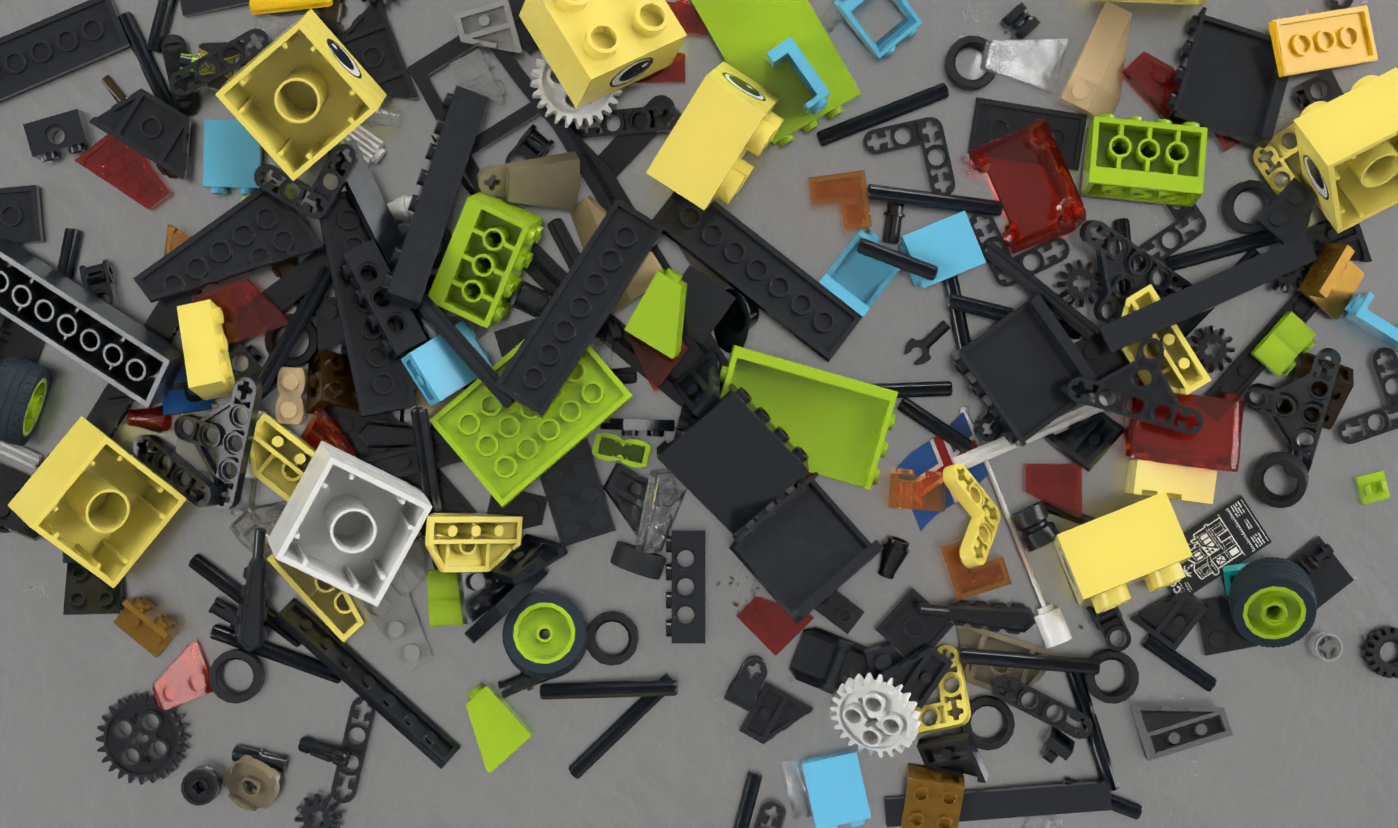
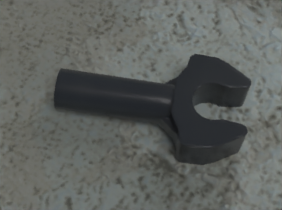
[904,320,951,365]

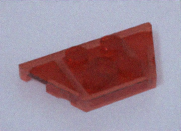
[192,278,289,344]

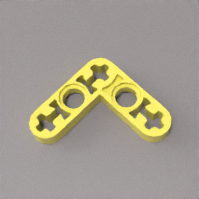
[1253,123,1303,196]
[943,463,1001,568]
[914,645,971,735]

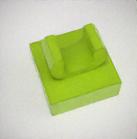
[1354,470,1391,505]

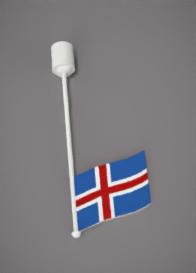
[896,406,1072,648]

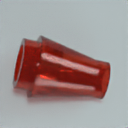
[127,405,171,433]

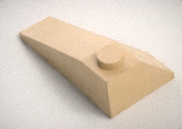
[1057,0,1131,119]
[569,196,663,313]

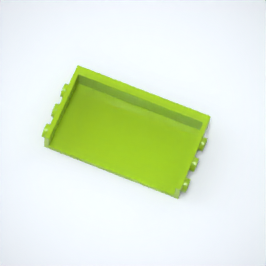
[689,0,861,147]
[719,345,898,490]

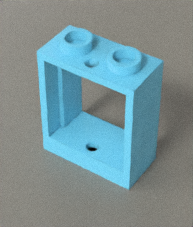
[833,0,923,59]

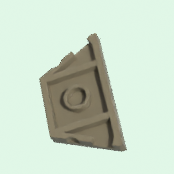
[957,623,1062,698]

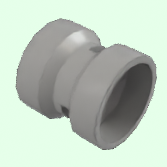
[1309,632,1343,662]

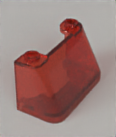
[968,118,1086,254]
[1120,380,1245,472]

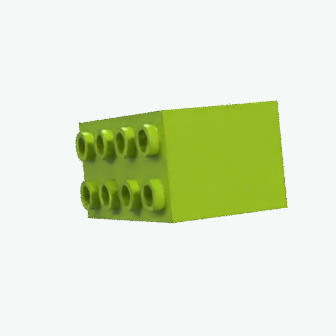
[1080,113,1208,207]
[428,192,544,329]

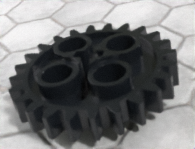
[96,692,189,785]

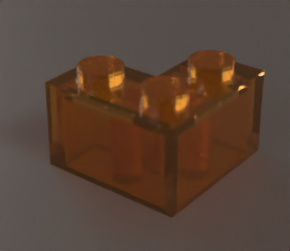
[807,170,872,232]
[888,468,947,512]
[937,537,1012,601]

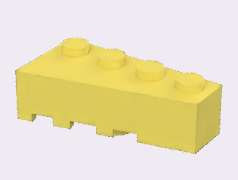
[267,553,365,643]

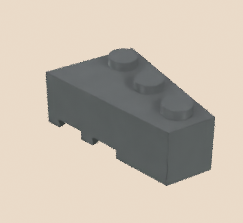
[1130,706,1233,761]

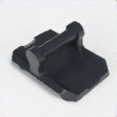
[789,628,869,695]

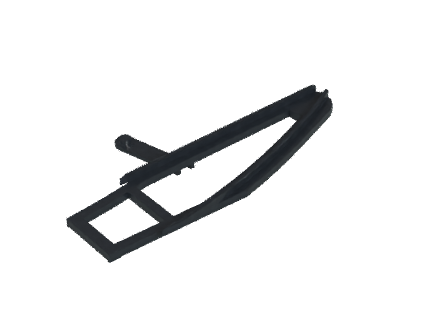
[407,36,728,407]

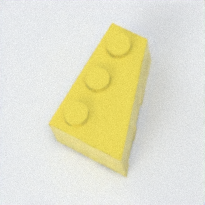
[177,299,235,401]
[1125,455,1217,504]

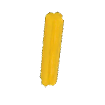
[249,0,333,15]

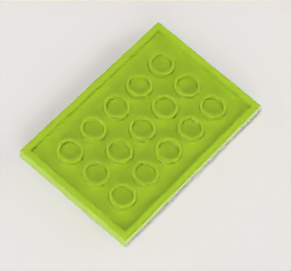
[429,340,634,507]

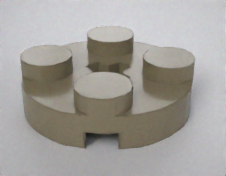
[223,755,280,811]

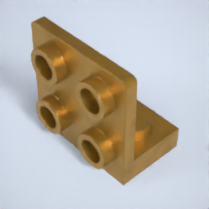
[1298,242,1365,320]
[113,596,179,658]
[901,763,965,828]

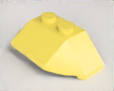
[1121,284,1211,396]
[250,413,316,502]
[425,513,523,572]

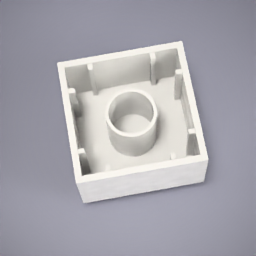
[267,441,433,607]

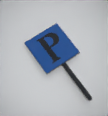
[106,368,212,416]

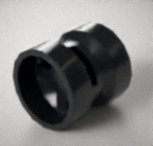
[1001,2,1041,41]

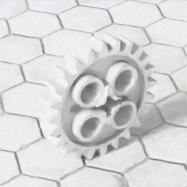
[530,53,622,129]
[830,673,921,758]

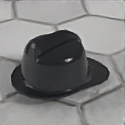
[714,288,759,353]

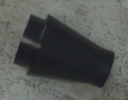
[878,535,910,579]

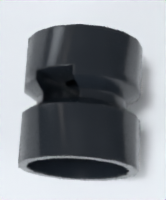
[1010,501,1060,552]
[181,764,224,806]

